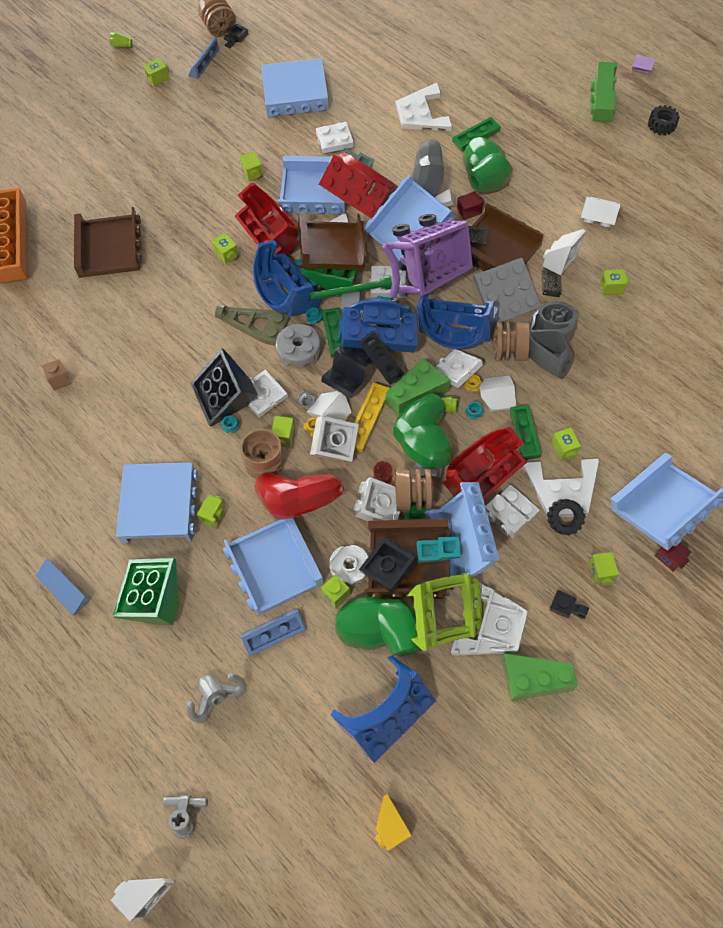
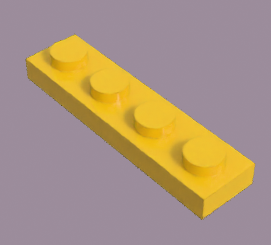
[354,382,390,453]

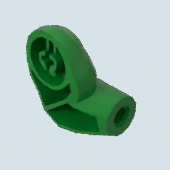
[463,137,513,193]
[393,393,453,468]
[335,597,422,656]

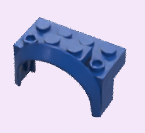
[253,240,322,317]
[417,294,498,350]
[338,298,417,353]
[331,655,436,763]

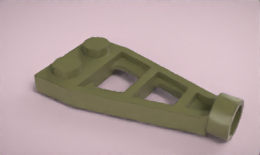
[215,304,290,346]

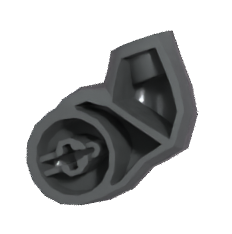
[411,140,444,198]
[528,301,578,379]

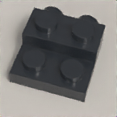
[359,538,418,593]

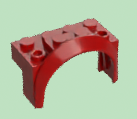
[318,153,398,219]
[235,182,299,255]
[442,427,527,500]

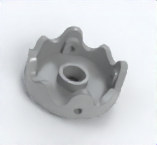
[276,324,321,368]

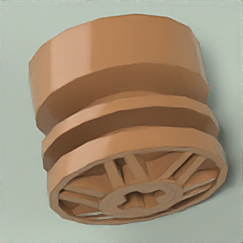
[198,0,236,37]
[492,322,530,361]
[240,429,284,479]
[395,469,434,511]

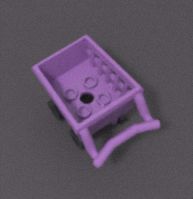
[382,214,473,298]

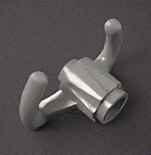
[187,673,246,723]

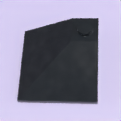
[191,348,258,426]

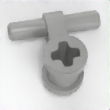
[163,795,208,839]

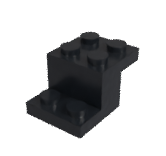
[321,345,374,399]

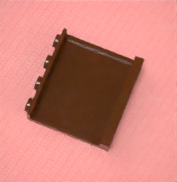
[469,203,544,272]
[74,207,142,278]
[298,212,369,270]
[365,519,451,599]

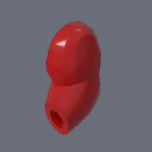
[254,472,344,520]

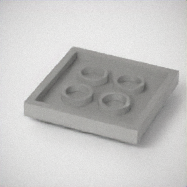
[473,258,541,322]

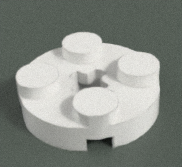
[330,545,368,586]

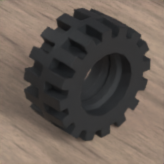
[648,105,680,136]
[547,499,586,536]

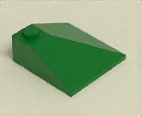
[301,268,358,297]
[112,558,179,625]

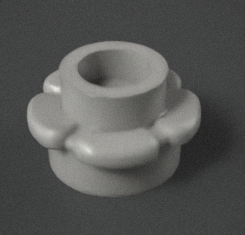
[297,390,315,408]

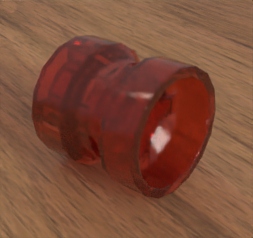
[373,461,392,484]

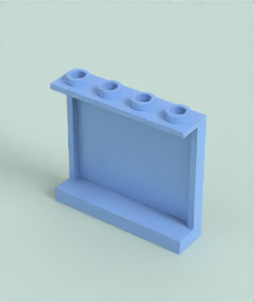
[261,58,329,117]
[278,156,346,214]
[364,175,456,261]
[611,453,723,551]
[116,462,198,543]
[425,482,500,587]
[223,518,324,615]

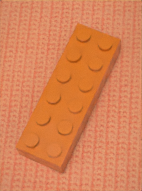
[0,188,27,283]

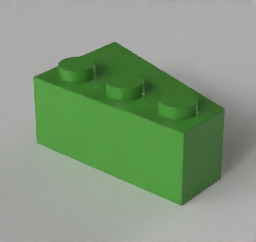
[590,62,618,122]
[385,358,451,415]
[501,653,578,701]

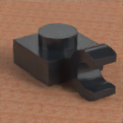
[224,24,249,49]
[549,590,589,620]

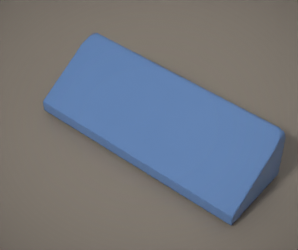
[189,36,219,79]
[35,558,89,615]
[240,608,306,656]

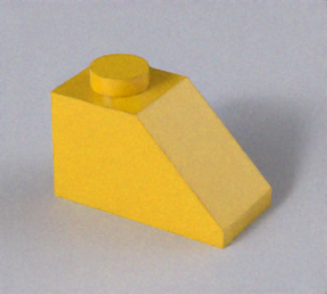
[375,794,411,852]

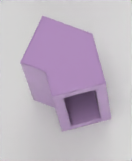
[632,55,656,75]

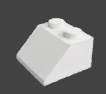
[581,196,620,227]
[543,229,586,275]
[310,416,359,462]
[111,878,175,922]

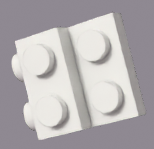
[353,477,400,521]
[485,485,540,539]

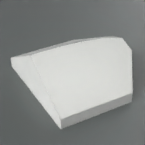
[479,376,516,412]
[307,391,352,421]

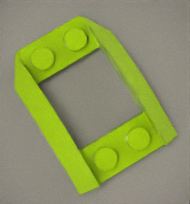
[407,574,483,651]

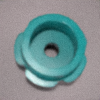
[305,307,322,324]
[465,401,484,419]
[221,416,240,433]

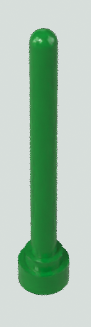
[309,275,392,300]

